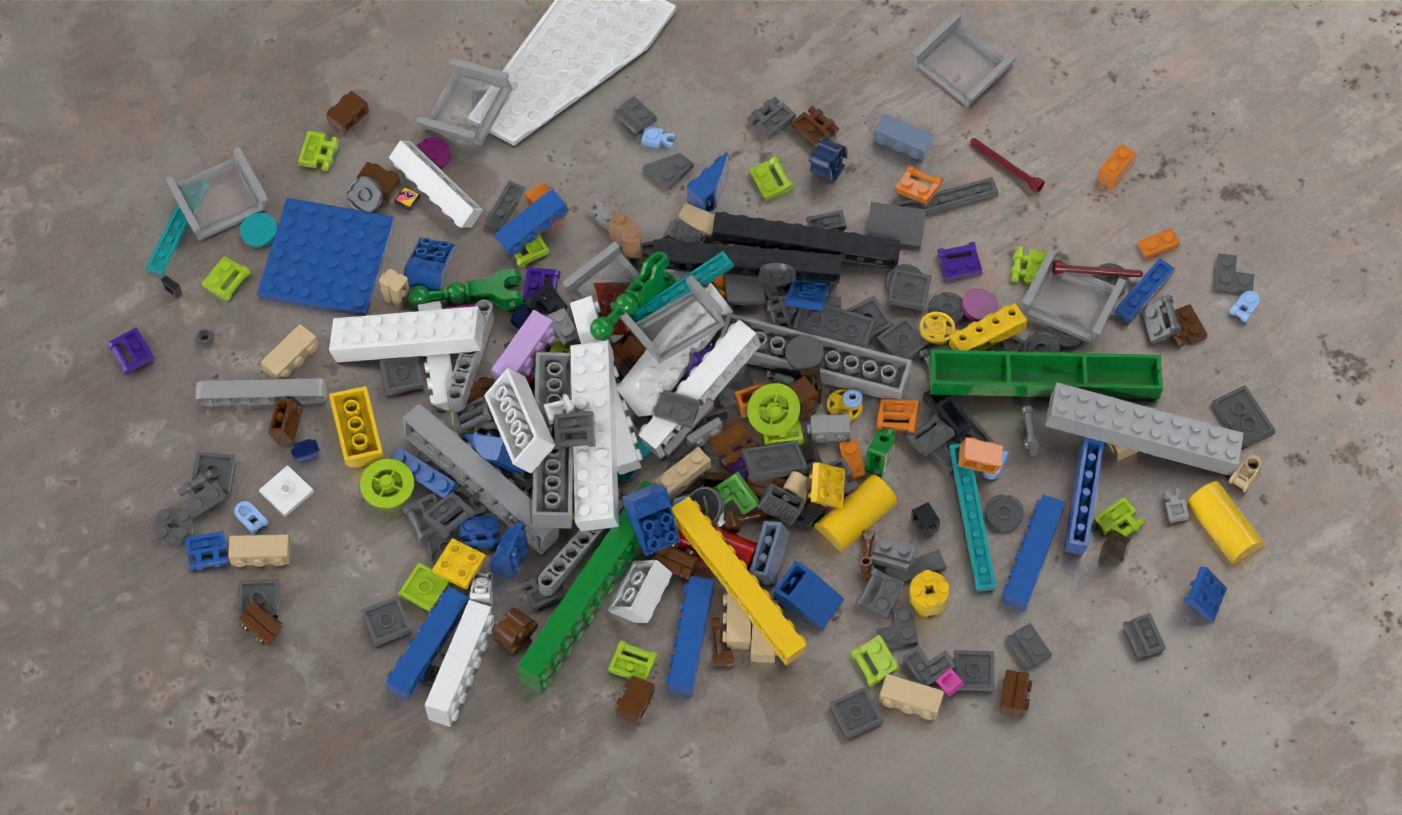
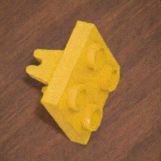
[808,463,845,508]
[432,538,486,590]

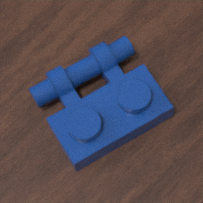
[458,515,501,550]
[185,531,229,571]

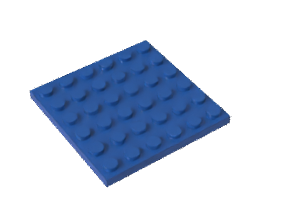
[257,198,395,316]

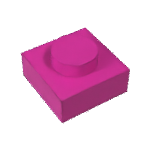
[936,668,965,697]

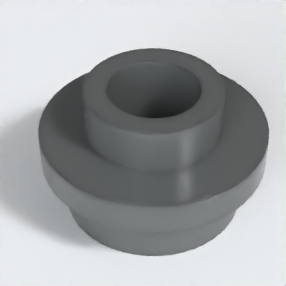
[195,329,215,347]

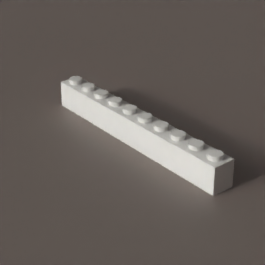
[570,296,643,475]

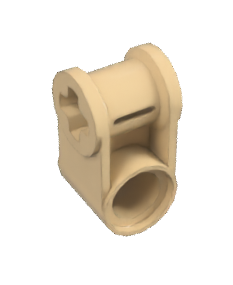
[1229,455,1262,493]
[783,471,812,505]

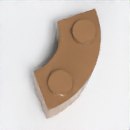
[608,212,643,259]

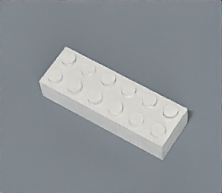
[484,368,555,473]
[425,600,496,727]

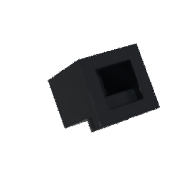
[795,498,826,532]
[911,502,940,535]

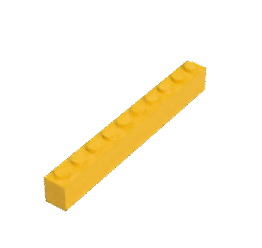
[672,496,807,665]

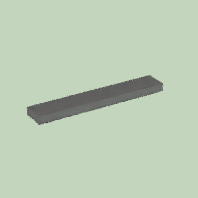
[892,177,999,215]

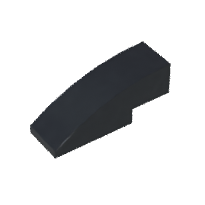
[923,390,974,436]

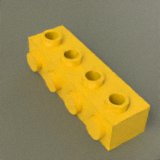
[949,303,1027,351]

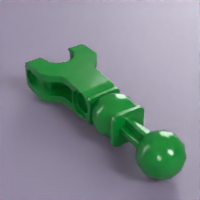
[590,252,676,341]
[408,269,523,310]

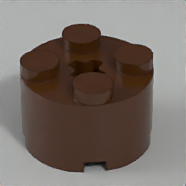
[492,608,538,655]

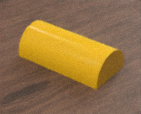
[329,386,383,468]
[814,475,897,553]
[1187,481,1265,565]

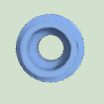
[843,389,862,408]

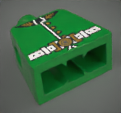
[864,428,896,477]

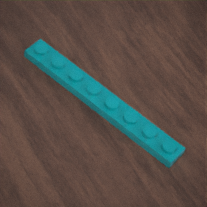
[949,444,996,592]

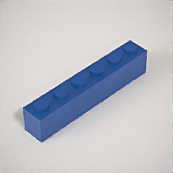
[1064,438,1104,555]
[1002,494,1065,610]
[666,576,714,696]
[386,587,470,701]

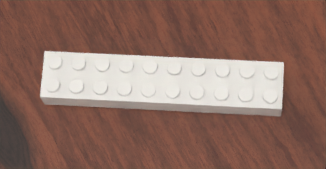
[570,341,619,531]

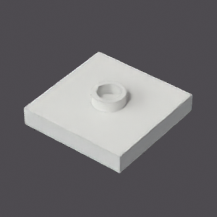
[259,465,314,517]

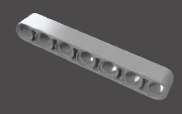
[447,300,494,412]
[195,378,327,406]
[538,489,628,596]

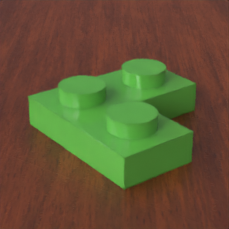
[713,472,760,514]

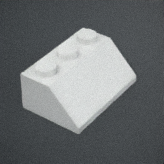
[608,560,673,623]

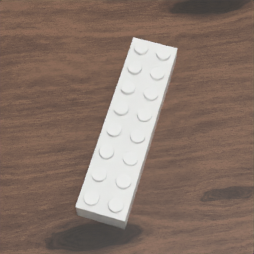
[616,283,733,417]
[329,306,485,362]
[638,320,761,460]

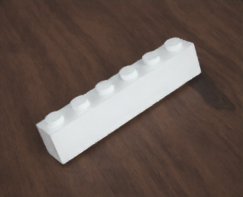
[389,140,483,228]
[418,301,453,413]

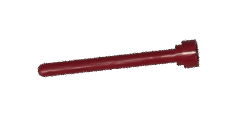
[970,138,1045,194]
[1052,260,1143,278]

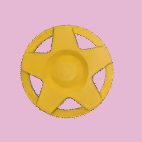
[919,312,955,345]
[827,389,863,422]

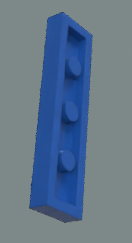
[1114,258,1175,323]
[389,446,458,498]

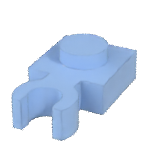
[641,126,676,148]

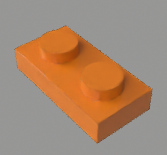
[1137,228,1180,259]
[839,440,865,480]

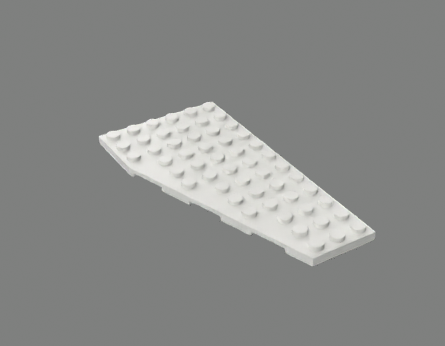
[468,0,677,145]

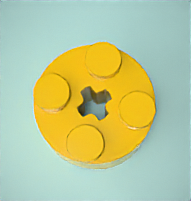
[909,570,949,617]

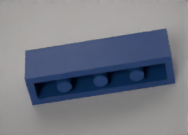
[494,188,569,257]

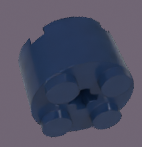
[808,137,848,181]

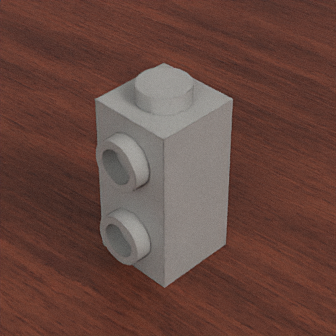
[807,414,850,443]

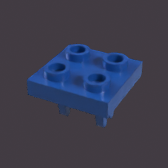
[1184,567,1227,622]

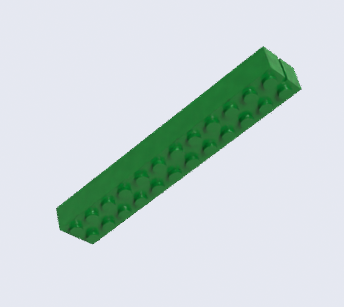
[929,350,1163,399]
[518,479,652,692]

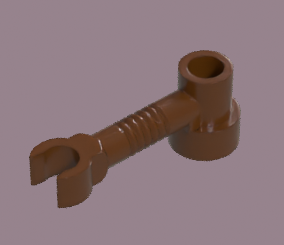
[724,509,774,534]
[858,529,875,579]
[711,617,734,667]

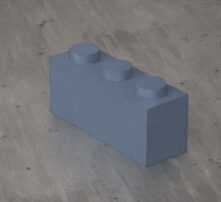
[874,113,934,161]
[749,521,790,586]

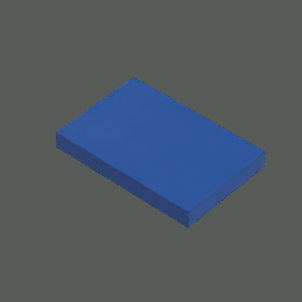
[785,280,830,311]

